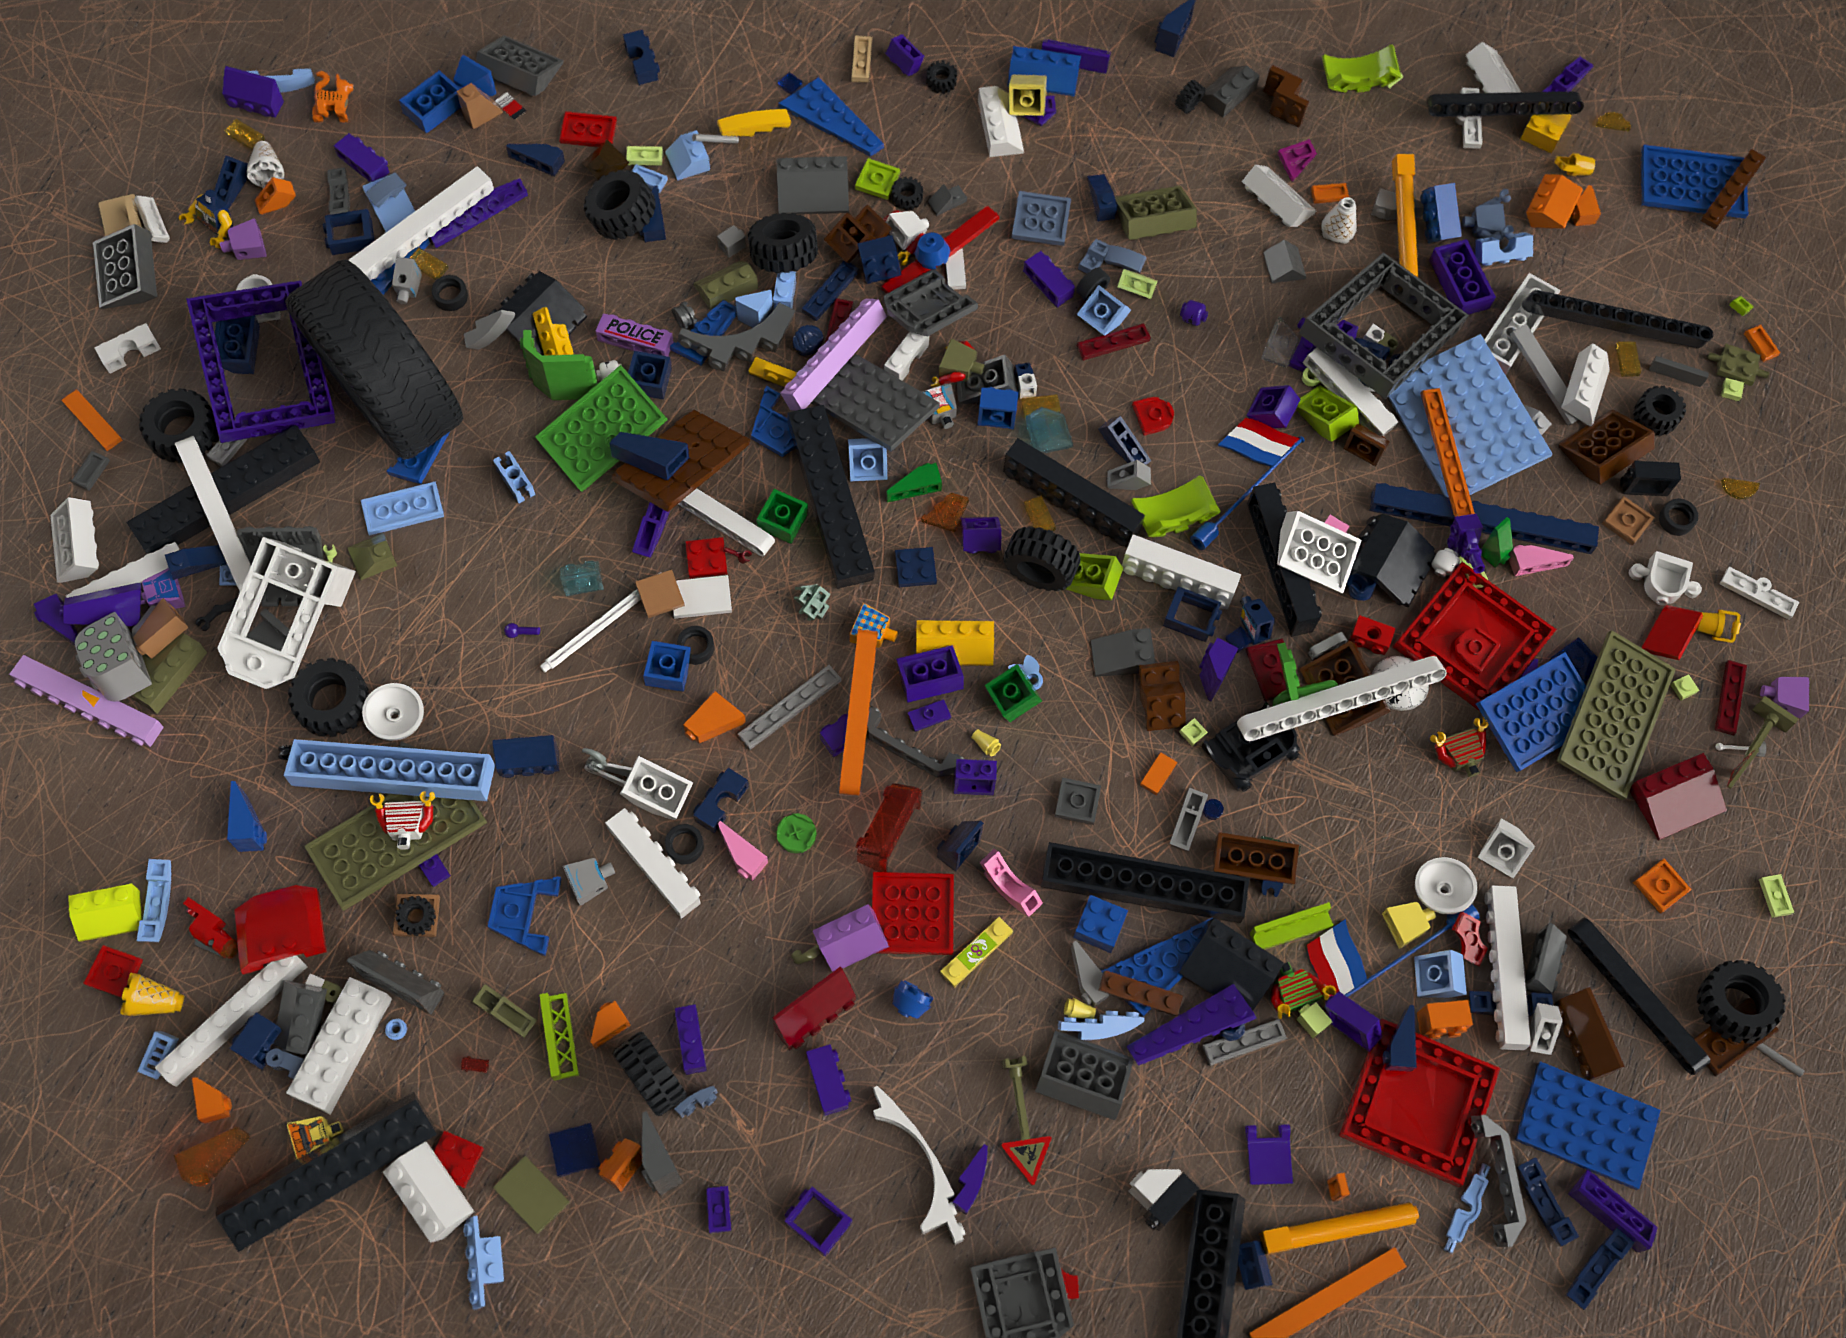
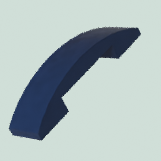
[1469,991,1553,1017]
[1517,1157,1579,1247]
[1566,1228,1635,1310]

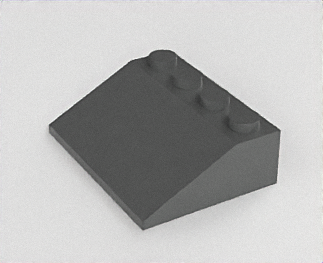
[476,35,564,96]
[776,156,849,214]
[93,224,157,309]
[347,950,445,1015]
[1035,1030,1134,1120]
[641,1111,683,1195]

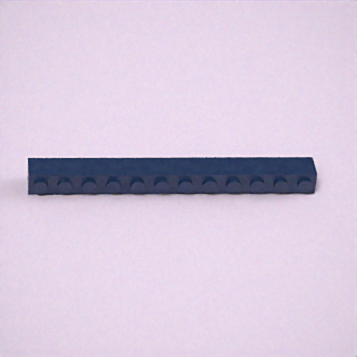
[1369,483,1599,554]

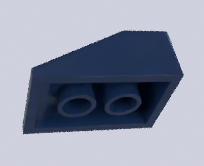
[1154,0,1196,57]
[937,821,984,872]

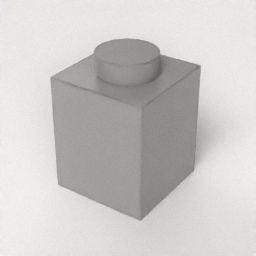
[717,225,746,258]

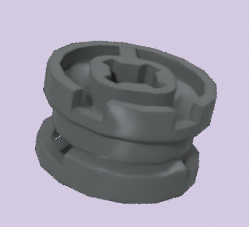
[671,301,698,329]

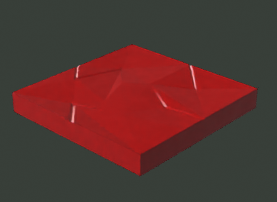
[1393,562,1557,711]
[1339,1019,1500,1188]

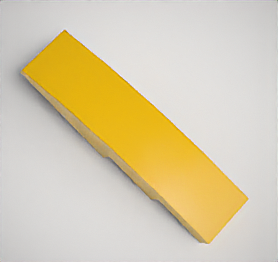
[717,109,791,136]

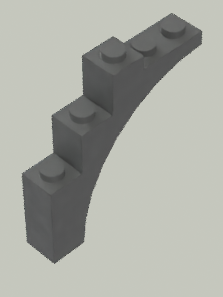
[677,303,795,372]

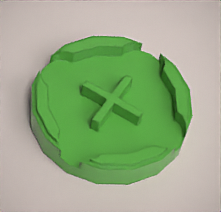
[776,813,817,854]

